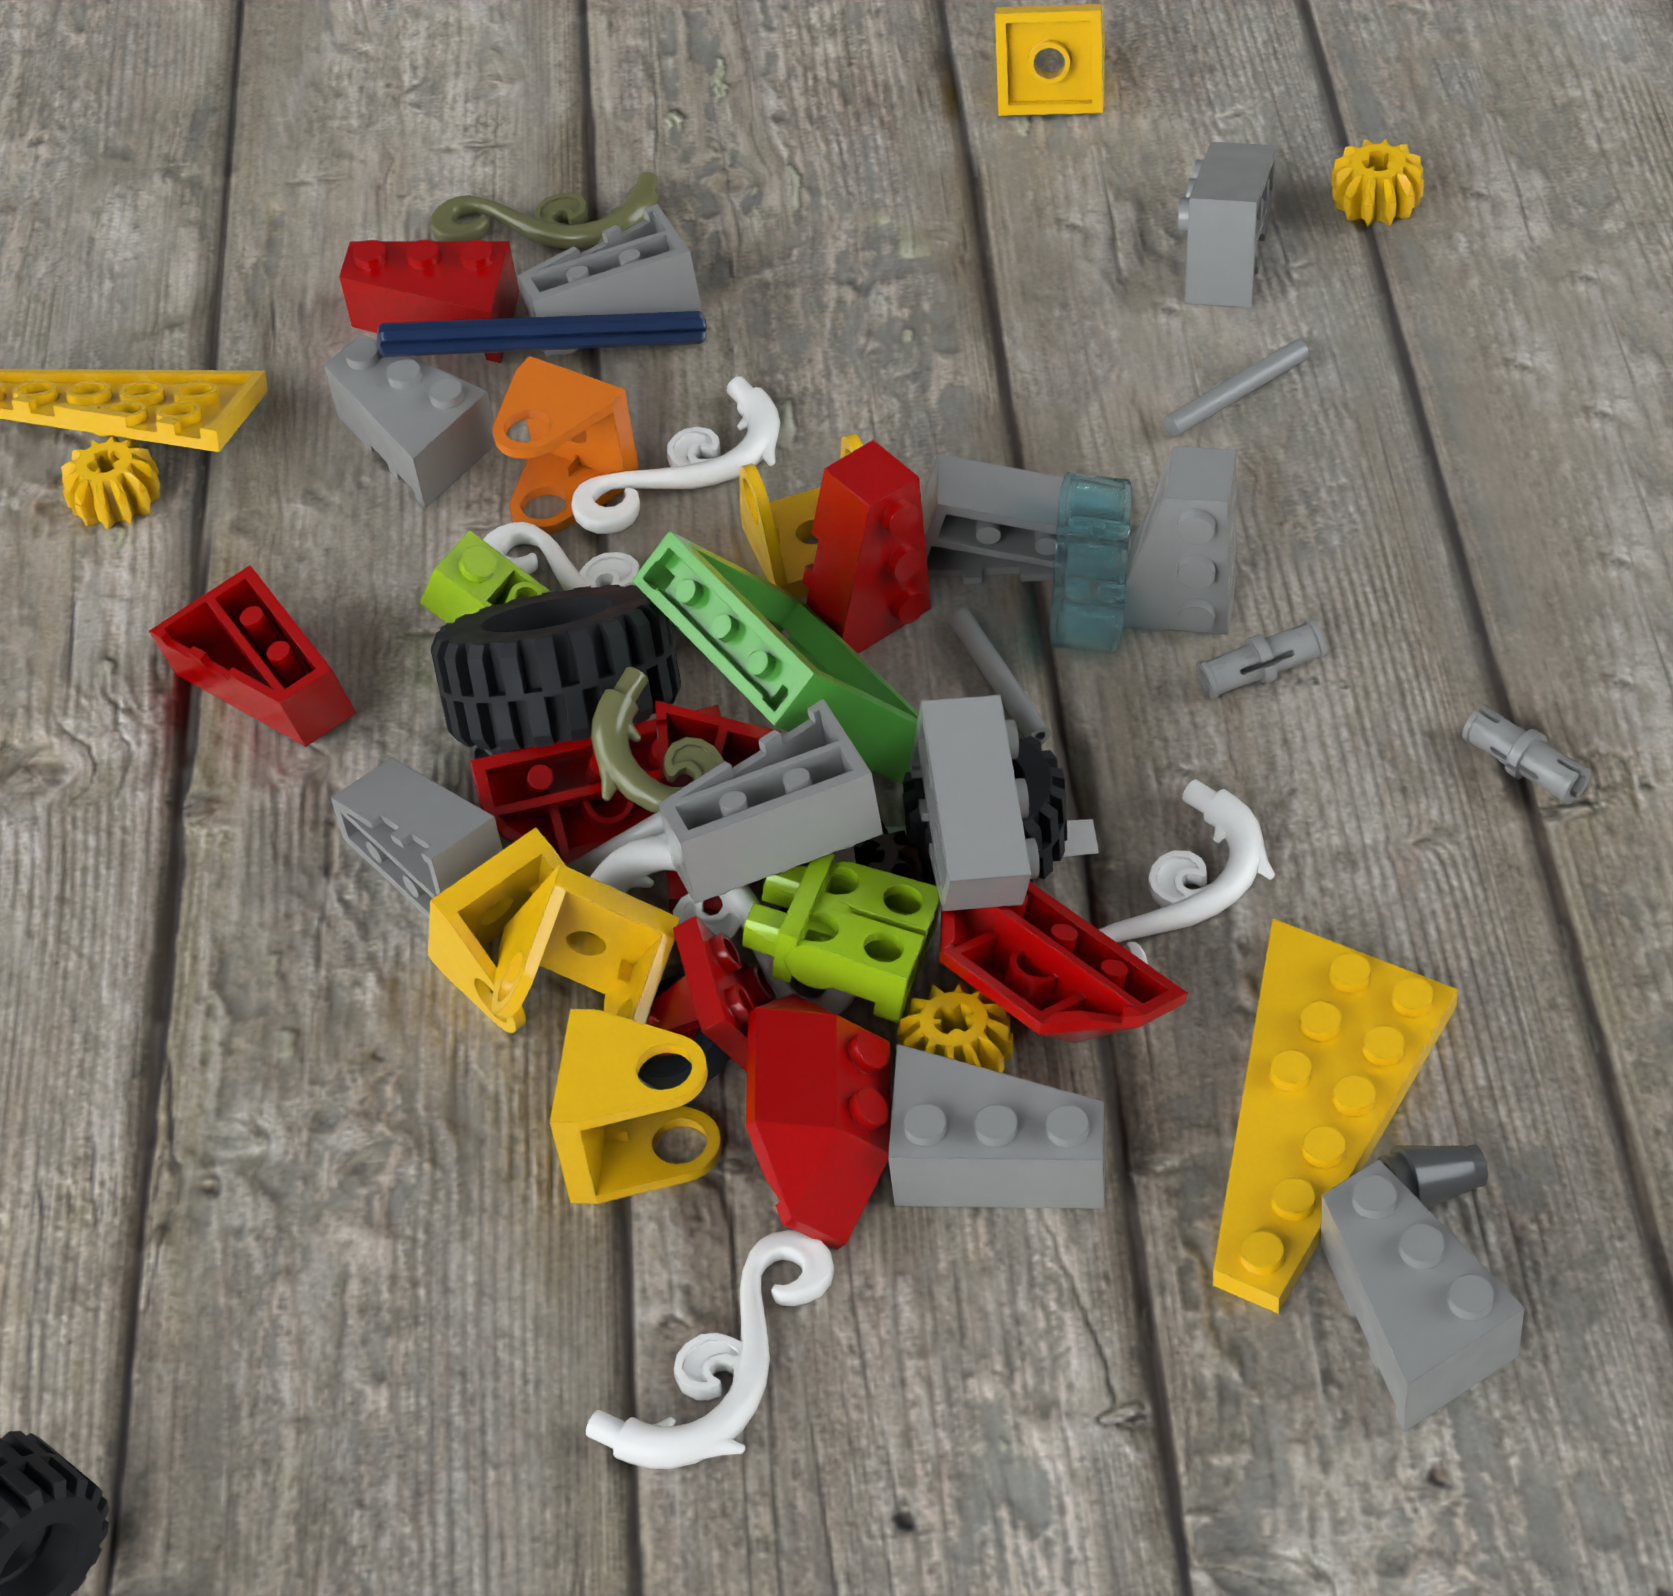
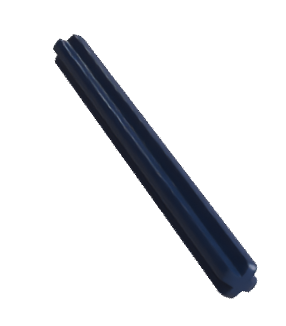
[377,311,707,357]

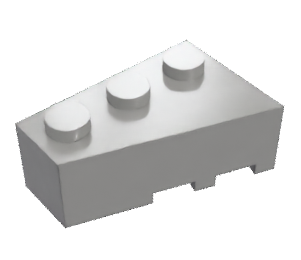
[1178,141,1276,308]
[517,203,701,357]
[324,333,496,509]
[1107,446,1237,635]
[921,453,1114,585]
[909,695,1039,911]
[658,699,883,904]
[331,758,503,919]
[888,1044,1106,1209]
[1320,1159,1525,1432]

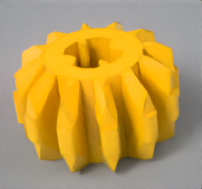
[1331,139,1424,227]
[61,435,161,530]
[897,981,1014,1073]

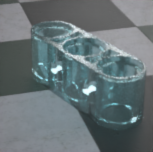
[1050,472,1132,654]

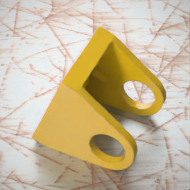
[995,4,1105,116]
[739,433,863,597]
[428,827,588,1033]
[491,864,680,1024]
[550,1009,722,1204]

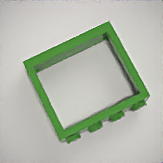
[632,530,919,784]

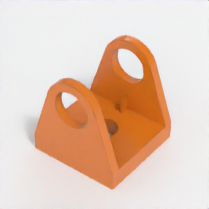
[492,356,639,535]

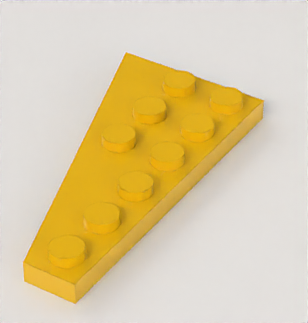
[0,369,268,452]
[1213,918,1458,1314]

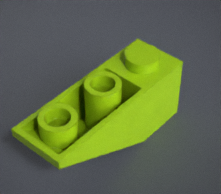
[419,530,551,623]

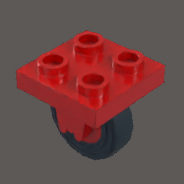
[638,915,775,1090]

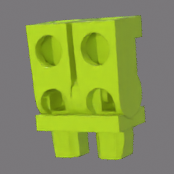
[742,854,941,1023]

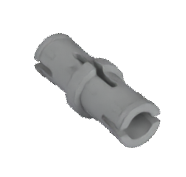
[1196,619,1327,700]
[1462,705,1591,804]

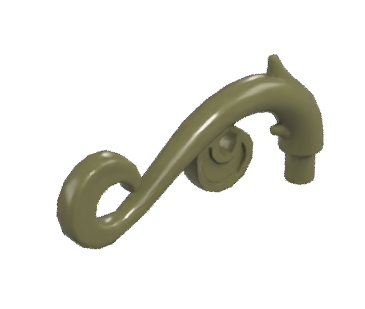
[430,172,659,250]
[591,667,837,867]

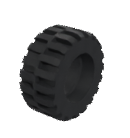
[430,585,681,750]

